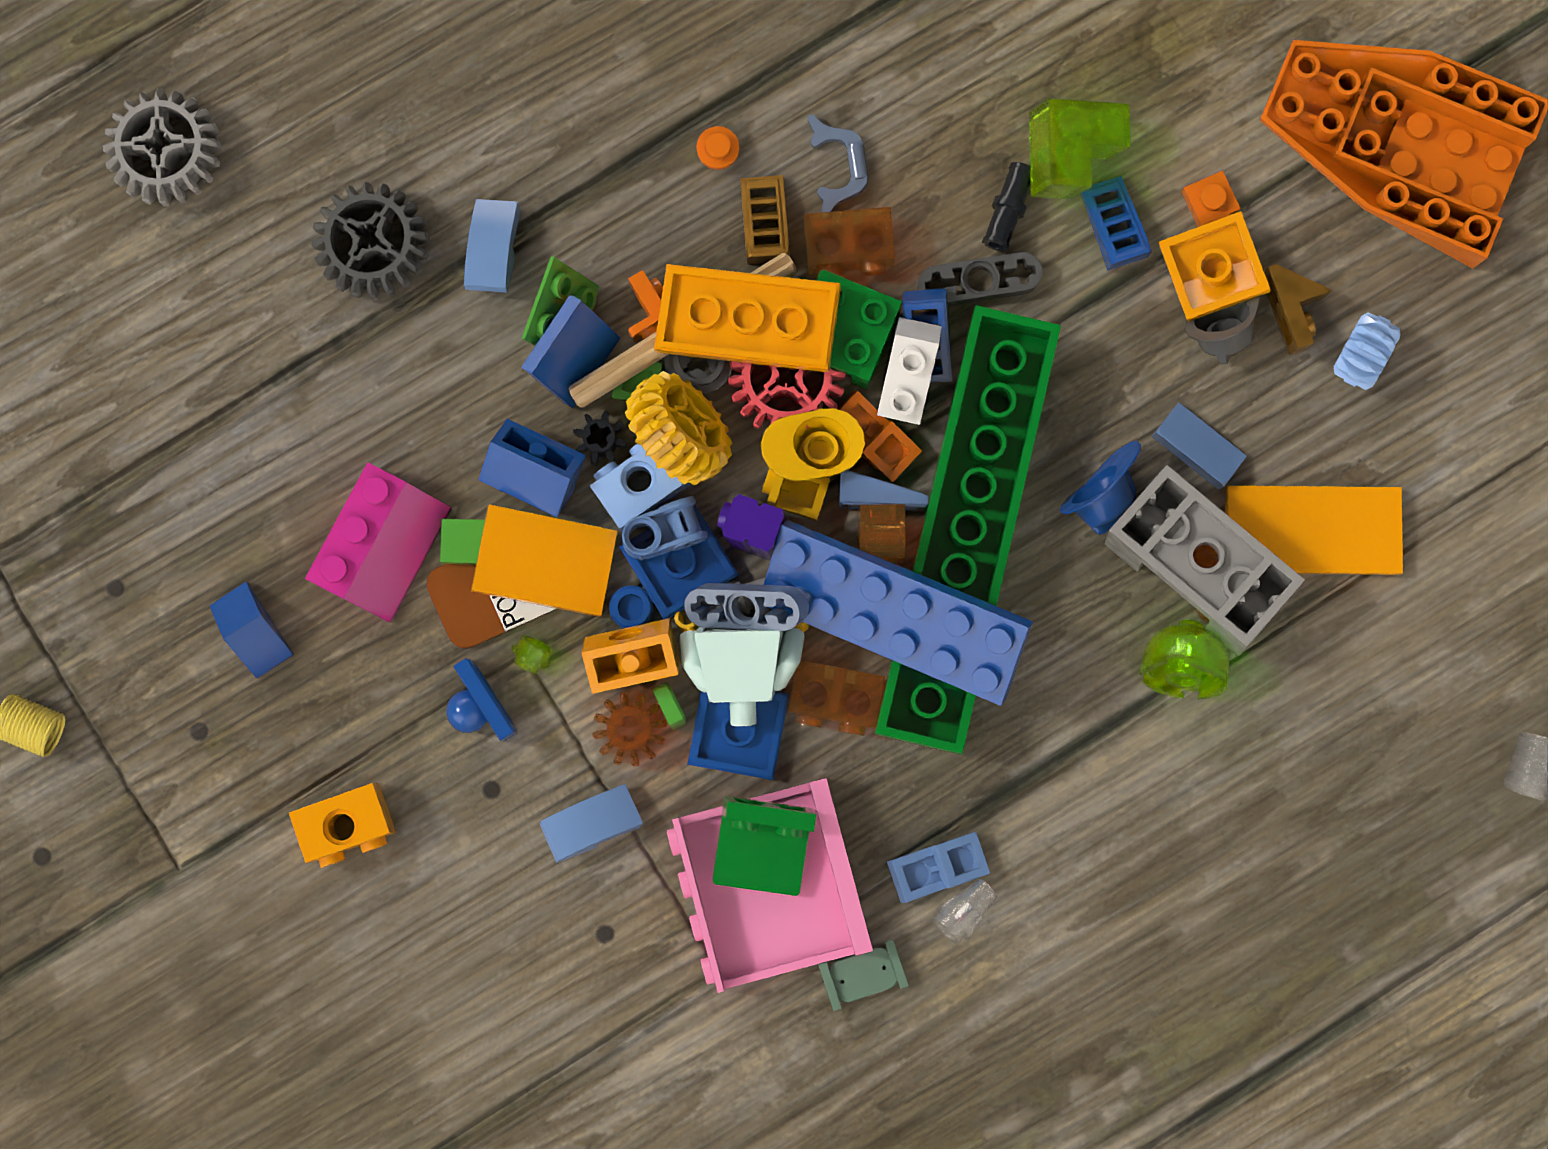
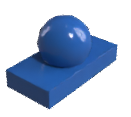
[446,658,518,742]

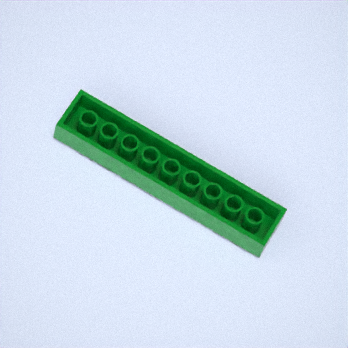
[873,305,1061,755]

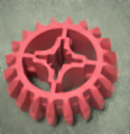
[728,361,846,429]

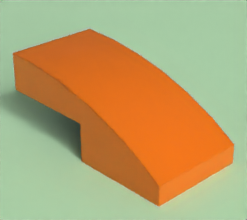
[837,391,922,482]

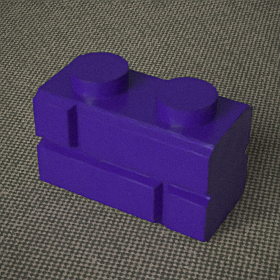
[717,494,788,561]

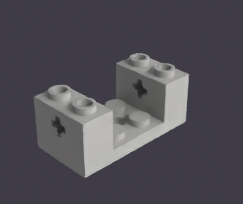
[1104,465,1305,657]

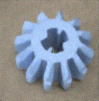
[1334,312,1400,390]

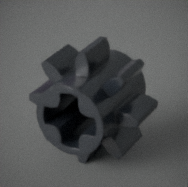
[573,411,627,466]

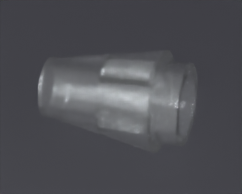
[932,879,997,944]

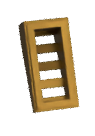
[740,175,790,264]

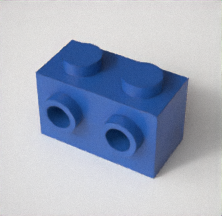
[479,418,586,517]

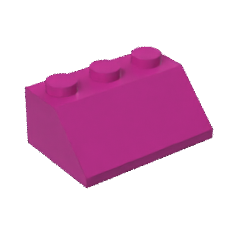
[305,462,452,623]

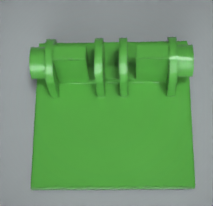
[521,256,600,346]

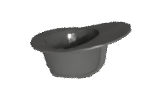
[1185,295,1261,364]

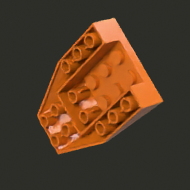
[1259,40,1548,269]

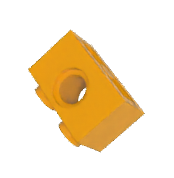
[581,618,680,694]
[289,783,396,868]

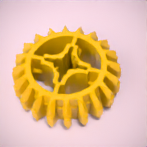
[625,371,732,486]

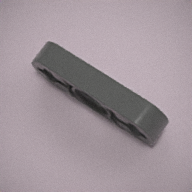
[917,252,1042,306]

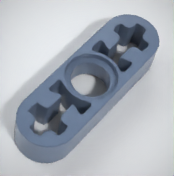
[684,583,809,631]

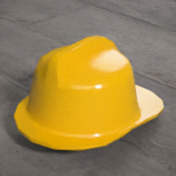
[761,408,865,481]

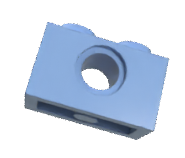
[590,444,692,532]

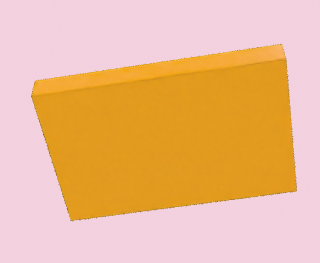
[471,504,617,617]

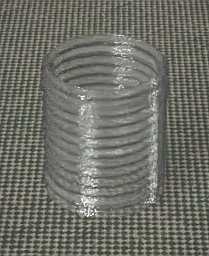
[1502,732,1548,801]

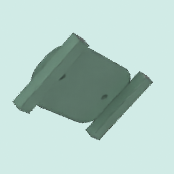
[818,939,909,1011]

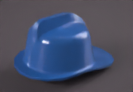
[1059,441,1141,535]

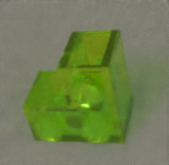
[1029,98,1131,199]

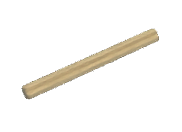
[568,253,797,408]

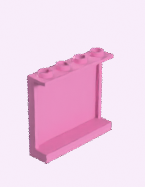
[667,778,873,993]

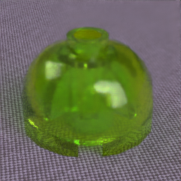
[1140,620,1229,699]

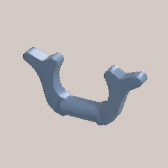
[808,114,868,221]

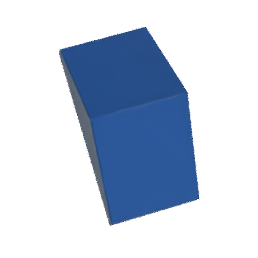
[210,582,294,679]

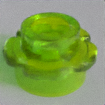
[511,635,553,673]

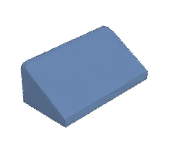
[1151,402,1246,490]

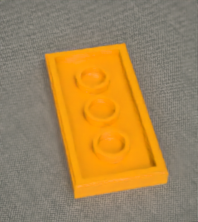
[654,264,841,372]
[1225,486,1403,575]

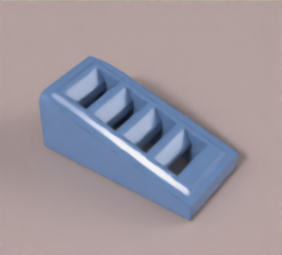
[839,470,928,512]

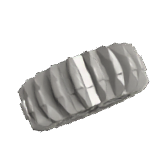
[103,88,222,206]

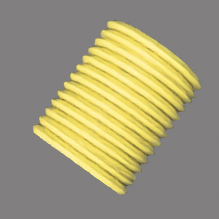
[0,693,65,758]

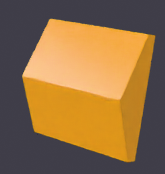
[1159,211,1271,322]

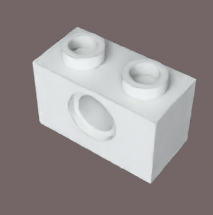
[877,317,942,425]

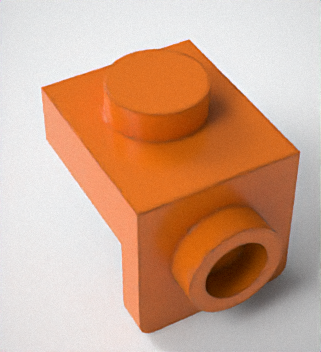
[628,270,663,343]

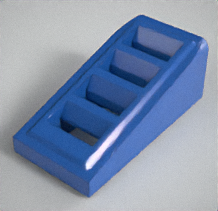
[1080,176,1152,271]
[902,289,953,383]

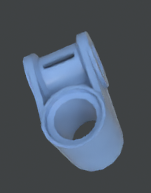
[622,496,709,560]

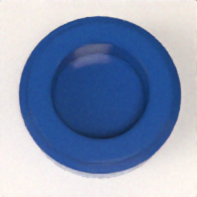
[609,586,654,628]

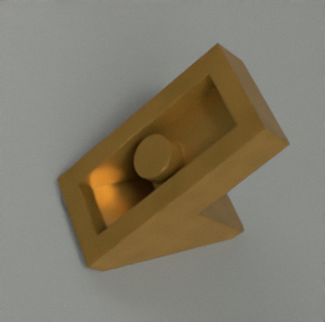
[1264,264,1331,356]

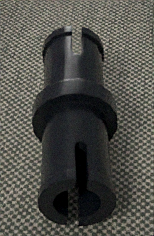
[982,162,1036,252]

